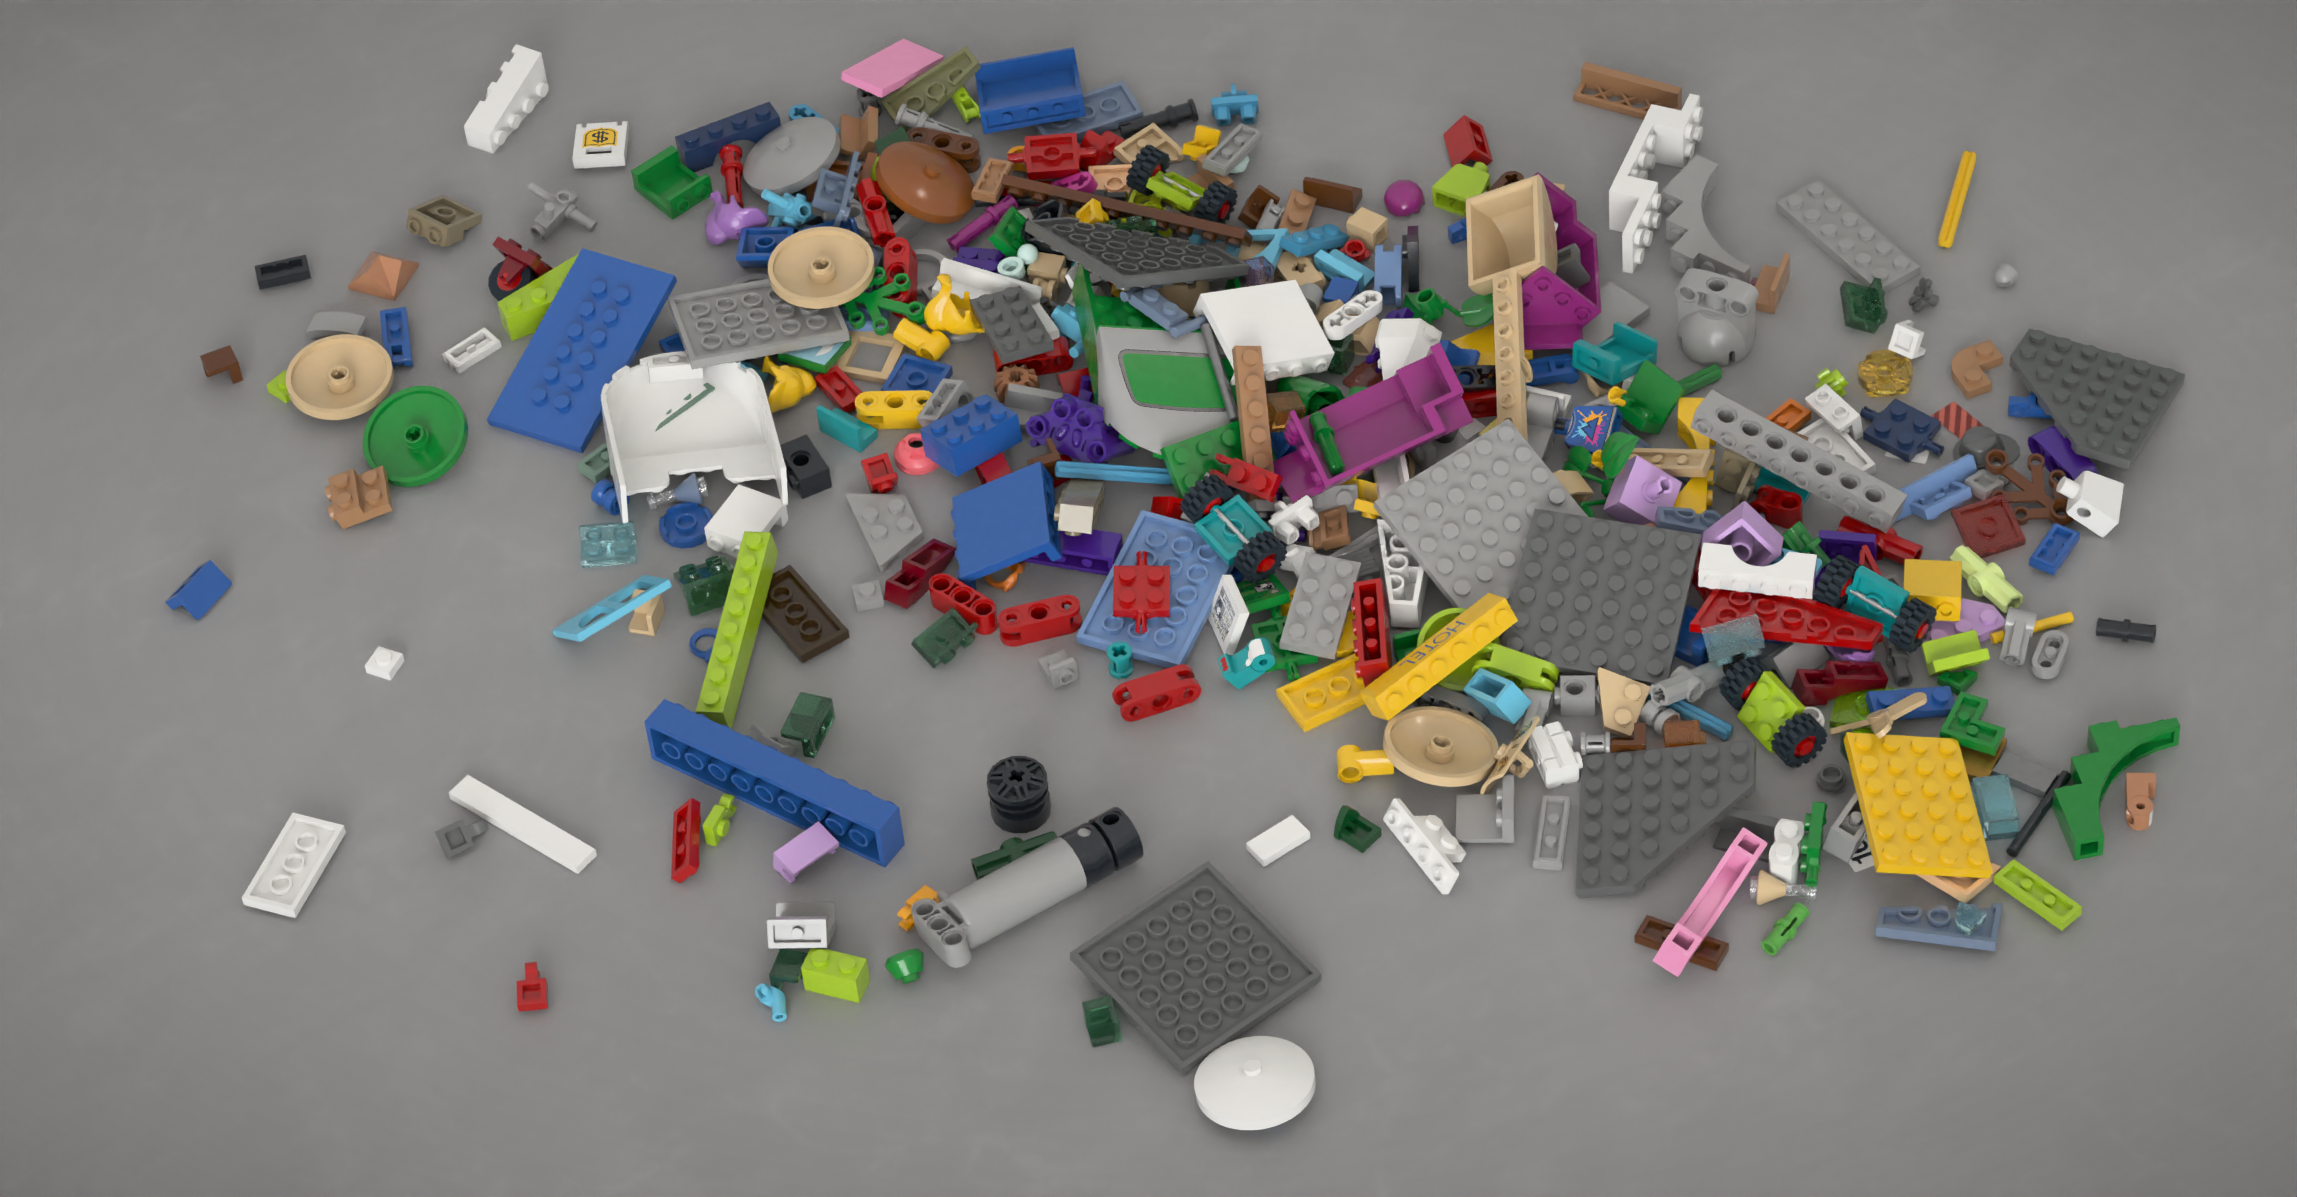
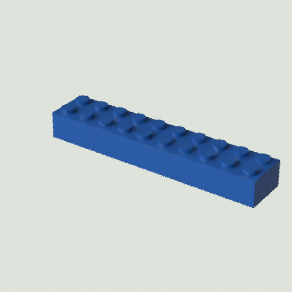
[644,699,905,867]

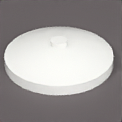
[1194,1036,1316,1130]

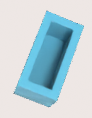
[1463,668,1532,724]

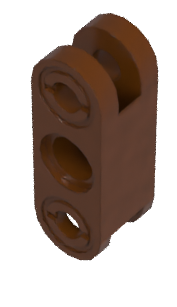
[907,127,981,173]

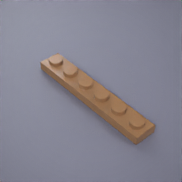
[1232,346,1277,503]

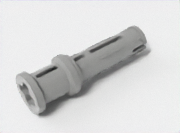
[895,103,974,149]

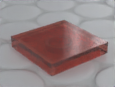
[1951,494,2026,559]

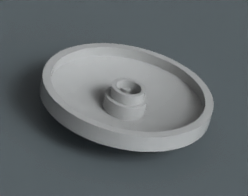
[743,117,841,196]

